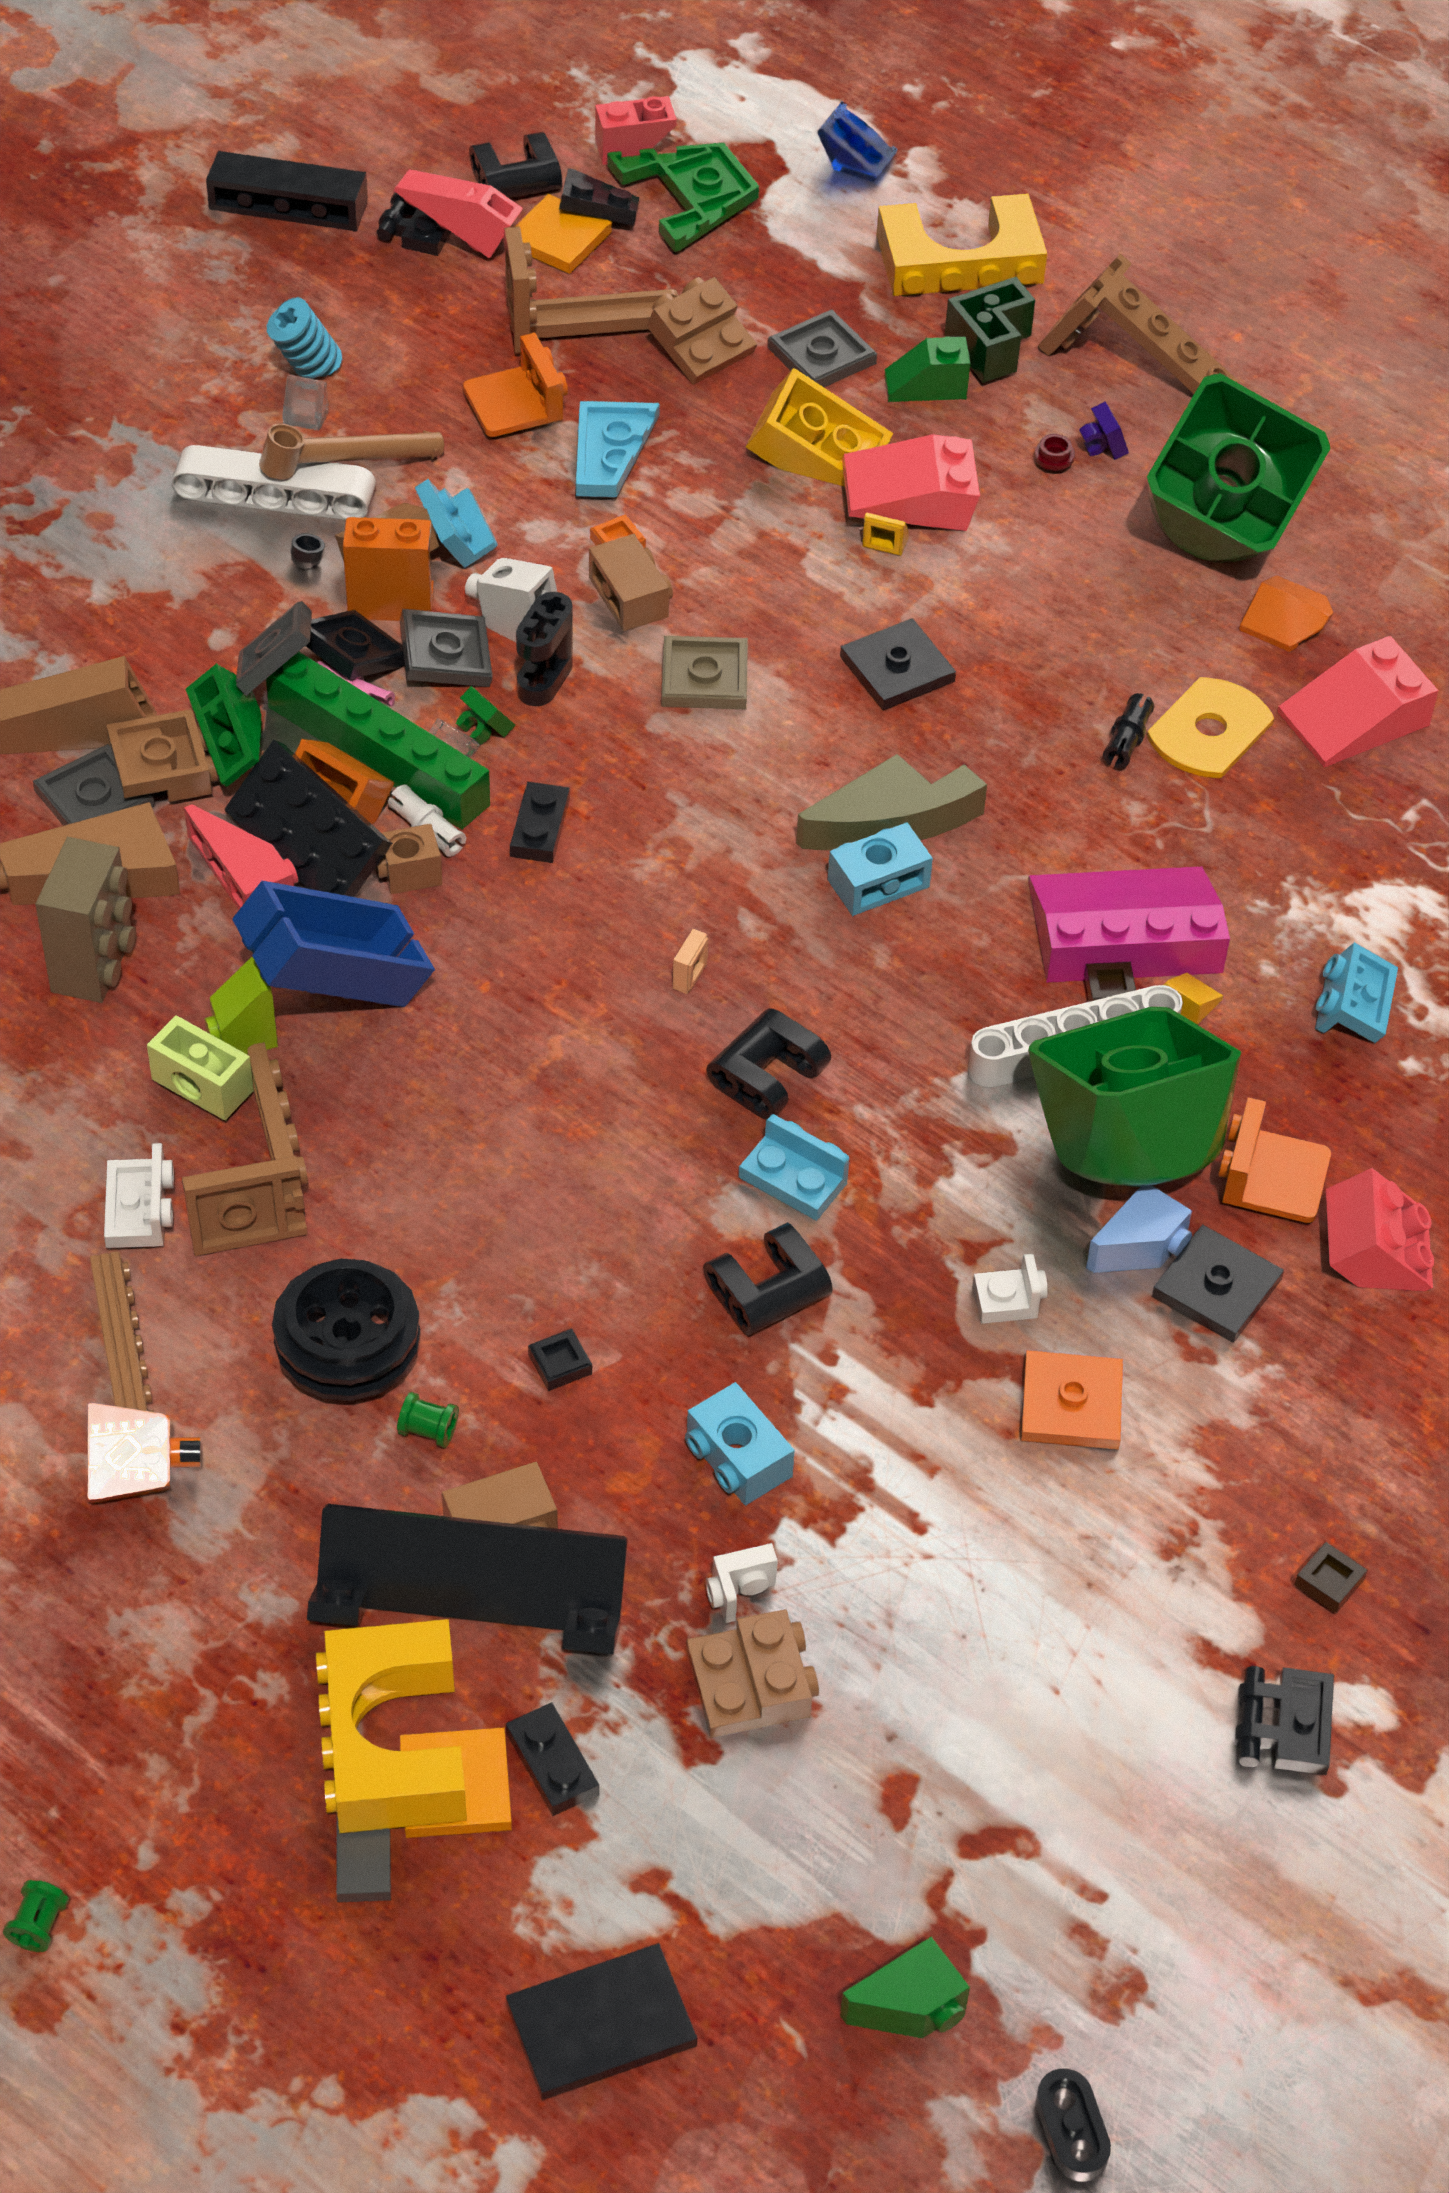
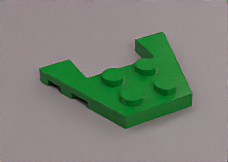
[607,142,759,252]

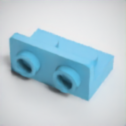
[415,479,498,568]
[1315,942,1398,1043]
[738,1114,849,1221]

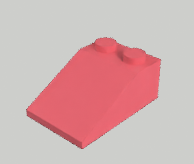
[842,434,980,531]
[1277,636,1438,768]

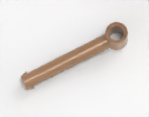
[259,424,444,480]

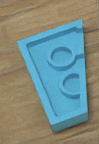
[576,401,660,497]

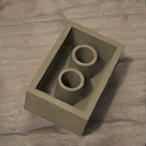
[35,836,136,1003]

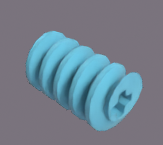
[267,297,342,379]

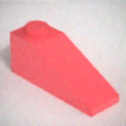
[184,804,298,909]

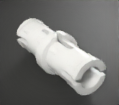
[388,785,466,857]

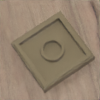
[662,636,748,709]

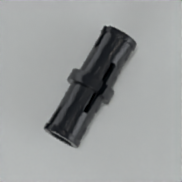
[1103,693,1155,768]

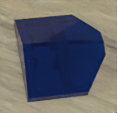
[817,101,898,182]

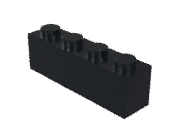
[206,151,368,231]

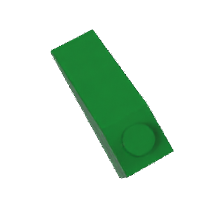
[185,663,262,787]

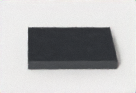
[505,1943,697,2101]

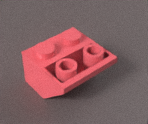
[1326,1168,1434,1291]

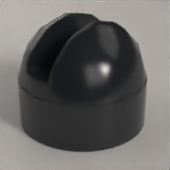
[290,533,325,570]

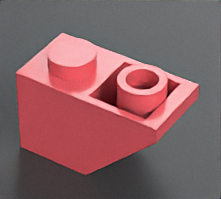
[595,96,677,165]

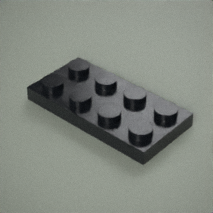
[224,739,393,897]

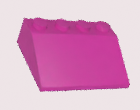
[1028,866,1230,983]

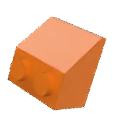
[295,739,394,825]

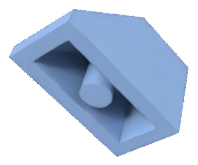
[1086,1185,1192,1273]

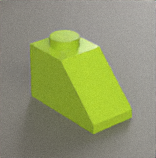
[204,957,278,1055]

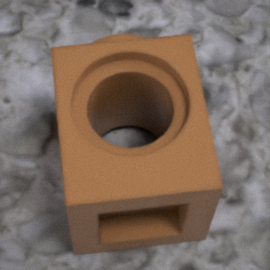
[375,824,442,894]

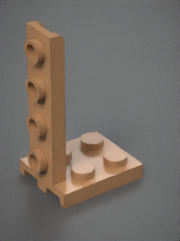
[504,227,678,353]
[1038,253,1239,394]
[182,1042,308,1256]

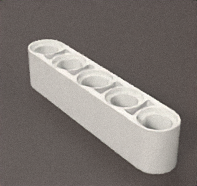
[171,445,376,520]
[968,985,1183,1088]

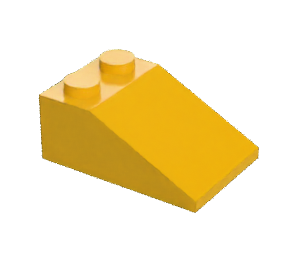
[746,367,893,487]

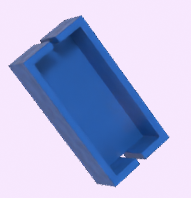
[232,880,435,1007]

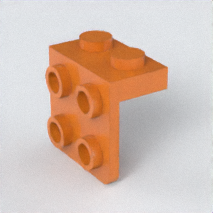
[463,333,568,437]
[1219,1097,1331,1223]

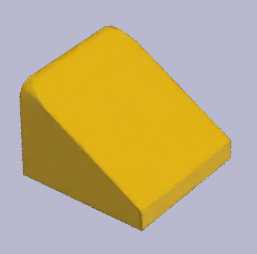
[862,513,909,556]
[1163,973,1223,1025]

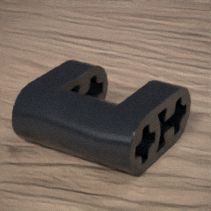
[469,131,562,199]
[516,591,573,707]
[706,1008,831,1119]
[703,1223,833,1335]

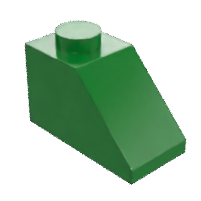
[884,337,970,402]
[840,1937,970,2039]

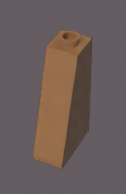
[0,656,157,754]
[0,802,180,905]

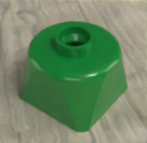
[1147,373,1331,563]
[1028,1007,1241,1187]

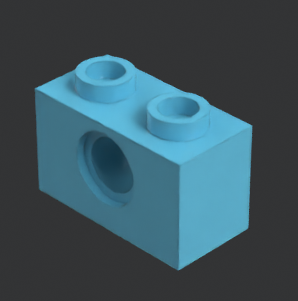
[828,822,933,916]
[685,1382,795,1506]

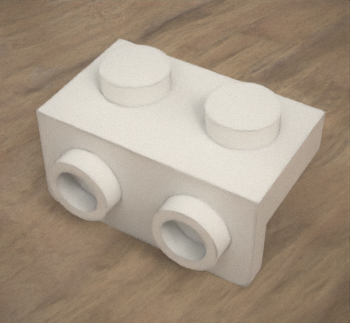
[104,1143,174,1248]

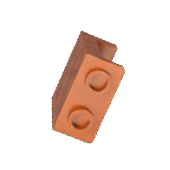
[343,517,434,621]

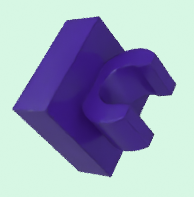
[1079,401,1129,460]

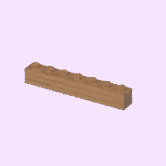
[90,1251,154,1413]

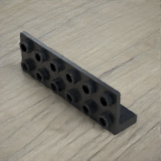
[307,1504,628,1655]

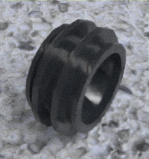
[272,1258,421,1401]

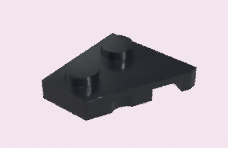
[559,168,640,226]

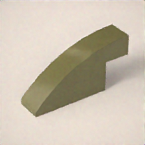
[796,754,987,851]

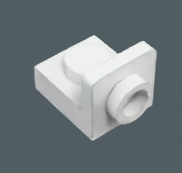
[973,1254,1048,1324]
[706,1543,778,1623]

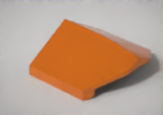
[1239,575,1334,652]

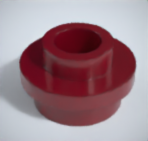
[1034,434,1075,471]

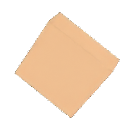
[673,929,708,994]

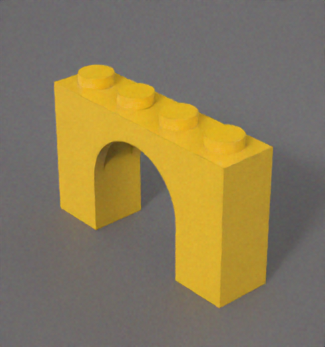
[876,194,1047,296]
[316,1619,467,1833]

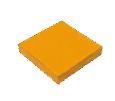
[515,194,612,274]
[400,1728,511,1838]

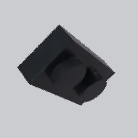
[510,781,570,863]
[505,1702,600,1816]

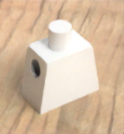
[465,558,557,642]

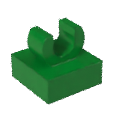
[456,686,515,745]

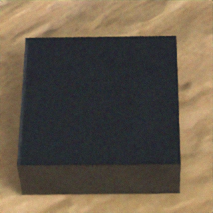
[528,1328,592,1391]

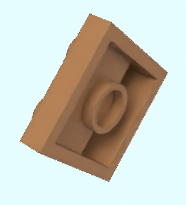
[647,277,757,385]
[106,709,218,802]
[686,1609,819,1738]

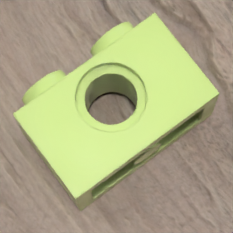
[147,1015,254,1121]

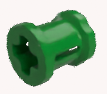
[397,1392,459,1448]
[3,1880,69,1952]

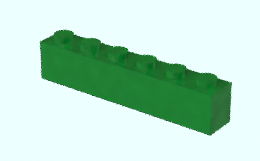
[266,651,490,830]

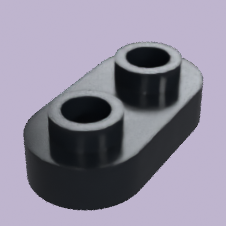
[1036,2068,1111,2182]

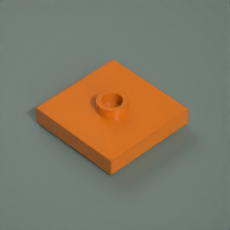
[1021,1350,1123,1450]

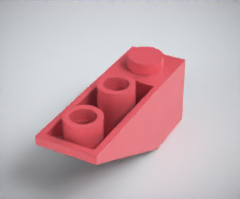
[394,169,523,259]

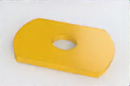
[1147,677,1274,778]

